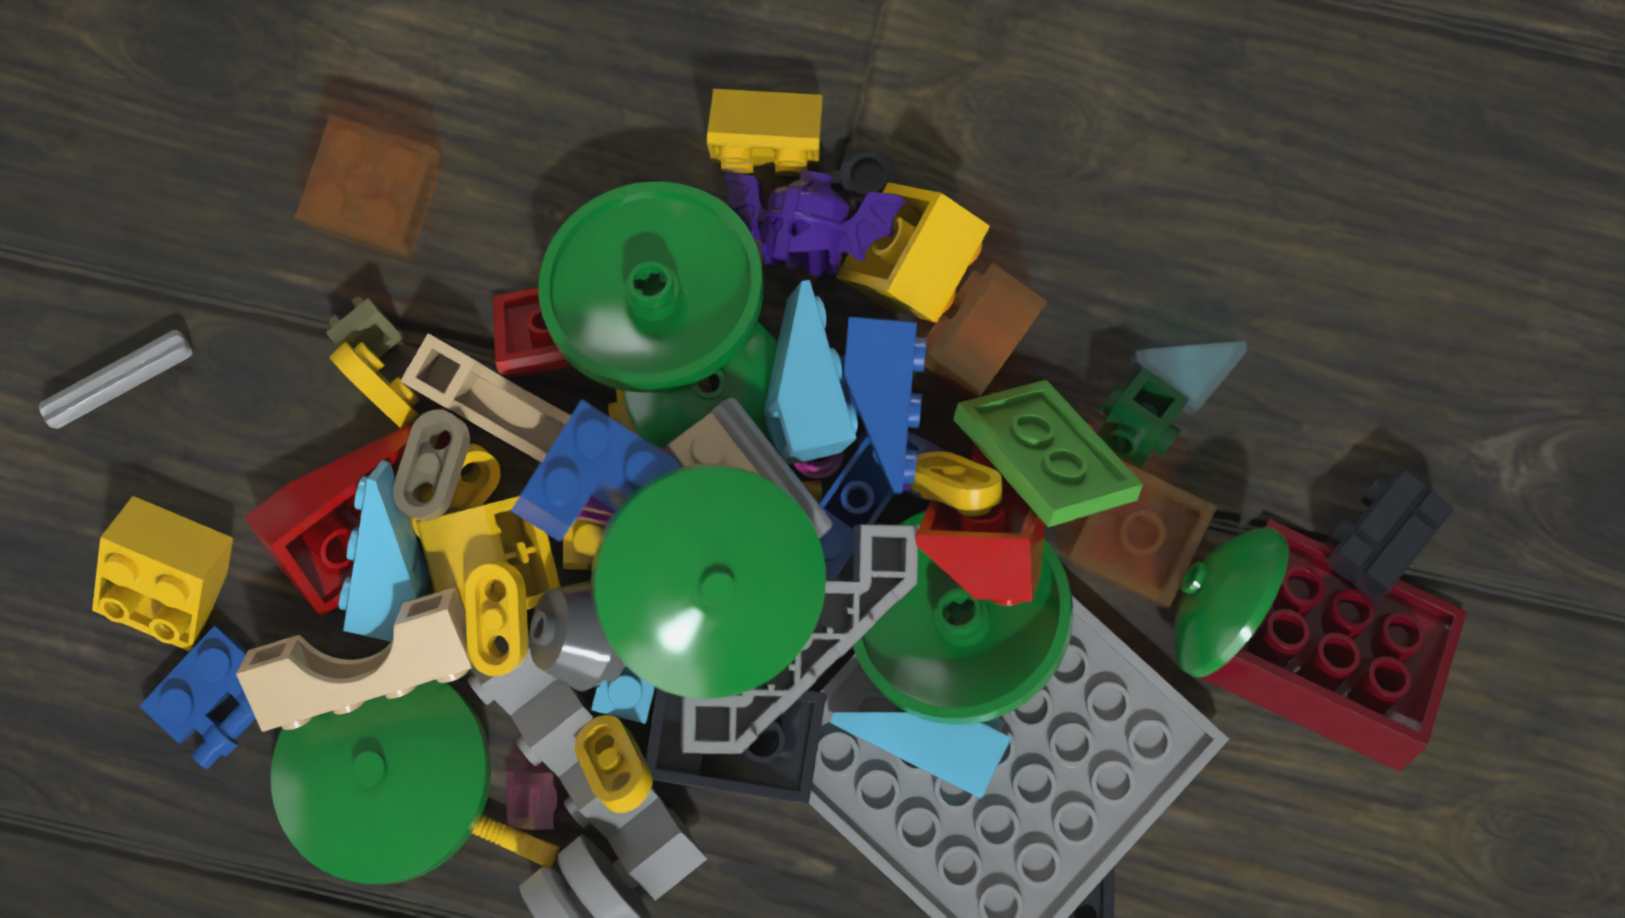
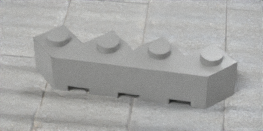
[681,525,918,754]
[467,628,707,901]

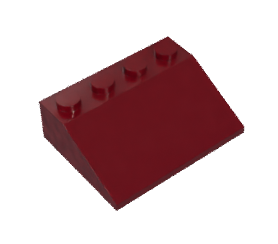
[1199,519,1467,772]

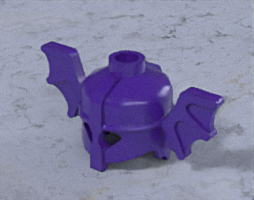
[724,170,906,276]

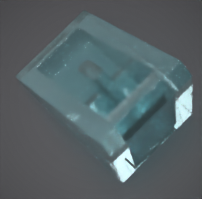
[1129,341,1247,415]

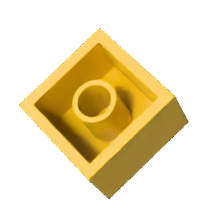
[836,182,990,323]

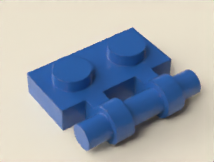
[139,626,256,769]

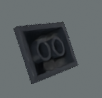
[645,688,827,804]

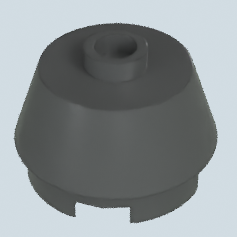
[529,580,625,691]

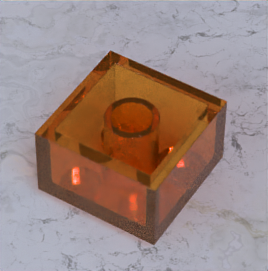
[295,115,444,261]
[924,263,1048,399]
[1062,461,1217,607]

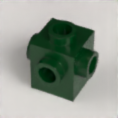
[1097,368,1189,469]

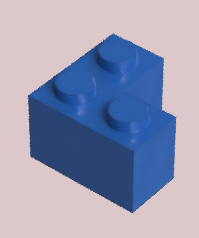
[511,400,681,542]

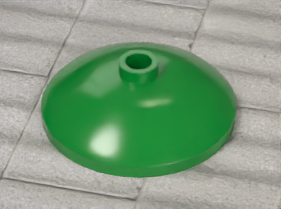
[624,322,778,448]
[1173,527,1289,678]

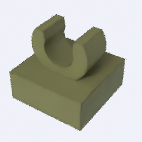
[326,296,404,358]

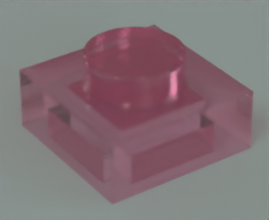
[507,770,557,830]

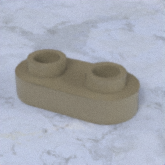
[393,410,470,521]

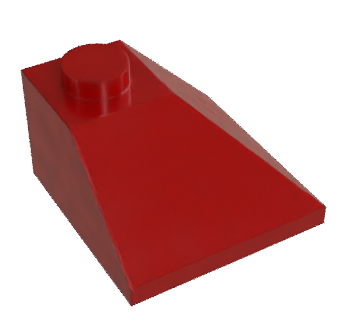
[916,490,1045,606]

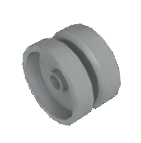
[519,834,654,918]

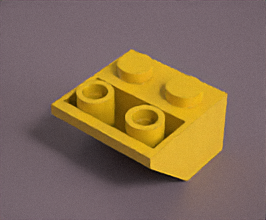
[707,89,823,176]
[92,496,233,652]
[416,496,561,610]

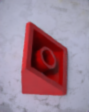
[493,288,574,379]

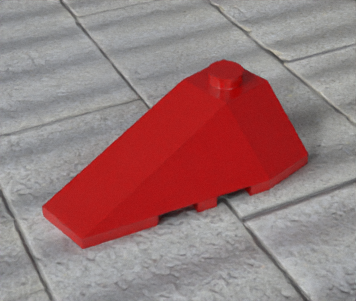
[243,407,451,618]

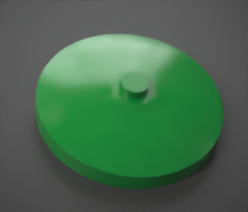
[538,182,764,393]
[591,464,826,699]
[853,511,1073,725]
[271,679,491,885]

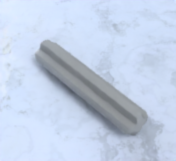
[39,330,192,428]
[712,397,832,539]

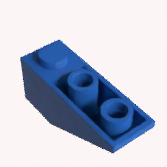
[844,317,926,495]
[819,433,927,581]

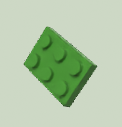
[953,380,1143,527]

